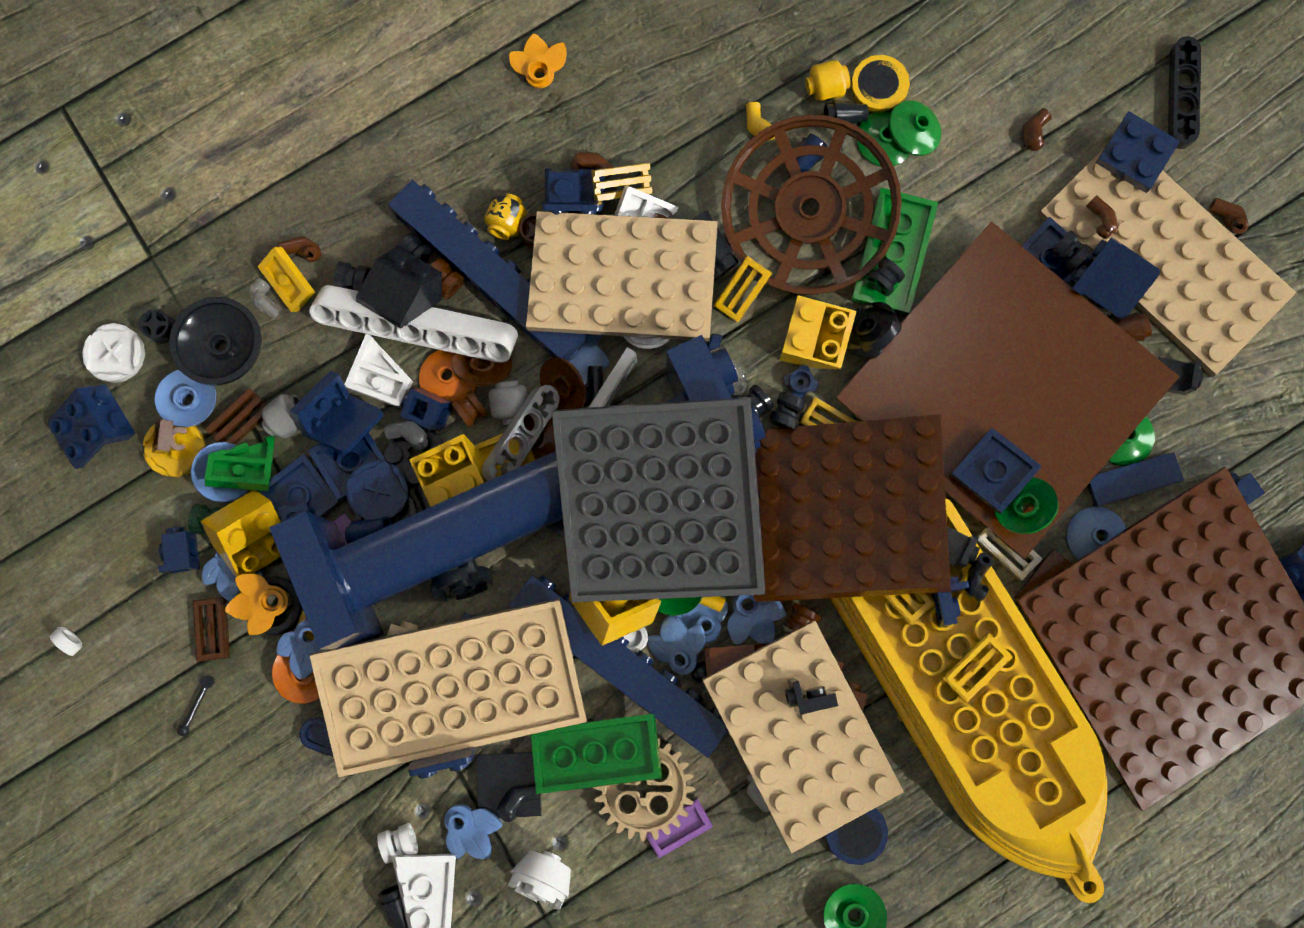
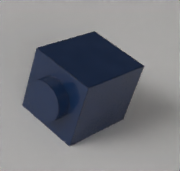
[548,169,581,203]

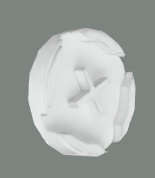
[82,323,145,383]

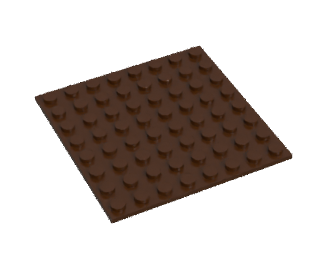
[835,221,1180,559]
[1016,467,1304,811]

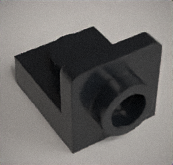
[1158,357,1203,395]
[948,527,980,570]
[785,678,838,715]

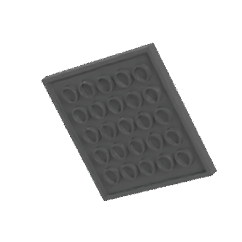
[552,397,766,602]

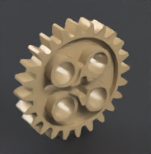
[593,738,696,841]

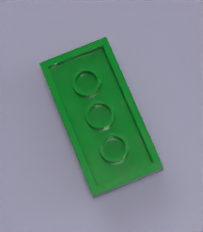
[851,187,939,316]
[531,714,662,794]

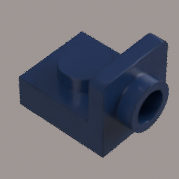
[932,577,969,628]

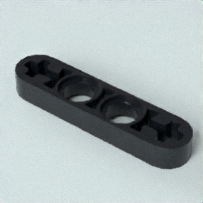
[1168,36,1201,149]

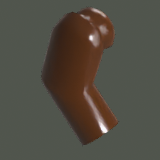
[1086,195,1119,239]

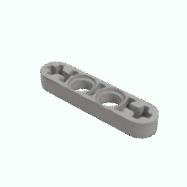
[482,385,559,482]

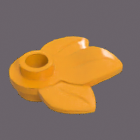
[509,34,567,89]
[225,573,289,635]

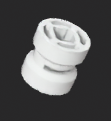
[377,823,418,864]

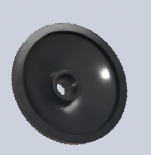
[169,297,262,386]

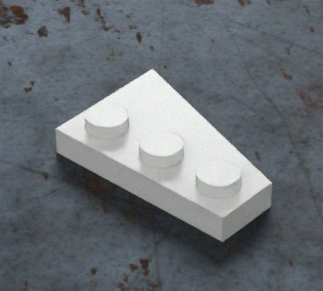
[391,854,456,928]

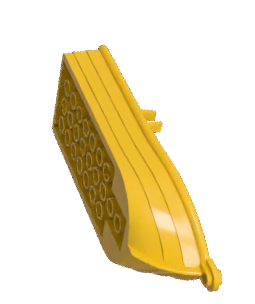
[830,499,1107,903]

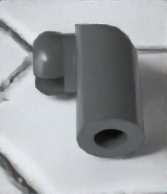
[384,421,428,451]

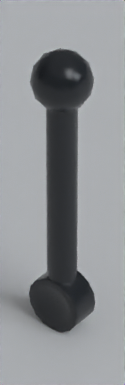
[177,676,215,737]

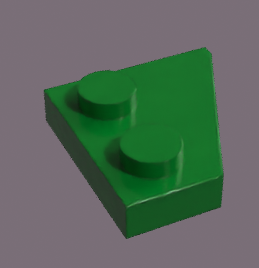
[205,436,275,491]

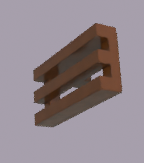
[205,388,267,445]
[192,597,230,662]

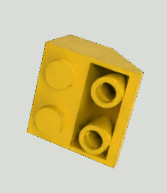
[779,295,856,369]
[409,434,487,507]
[201,490,281,577]

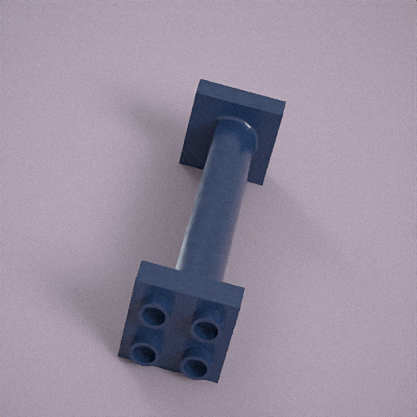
[269,335,765,649]

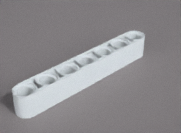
[309,285,518,362]

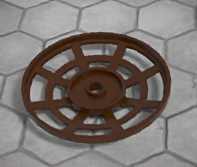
[721,115,902,295]

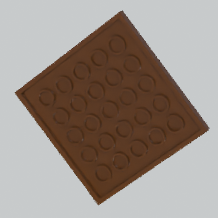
[753,414,951,602]

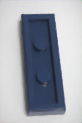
[1087,452,1184,507]

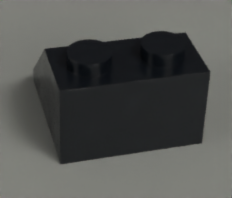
[356,246,442,329]

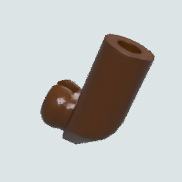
[1022,108,1052,151]
[570,152,614,179]
[1209,197,1249,234]
[278,236,321,262]

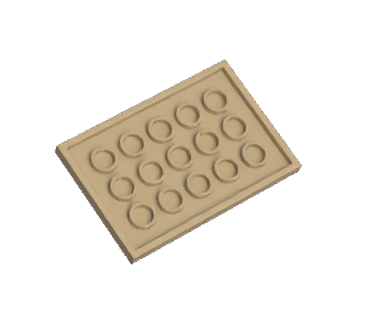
[526,211,718,341]
[702,620,904,853]

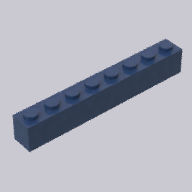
[388,179,587,361]
[509,575,728,758]

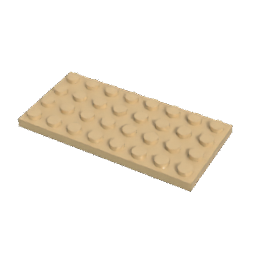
[1038,150,1297,377]
[309,598,587,777]

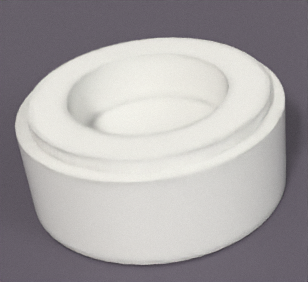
[49,627,82,656]
[623,627,648,653]

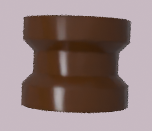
[452,390,489,428]
[783,603,822,631]

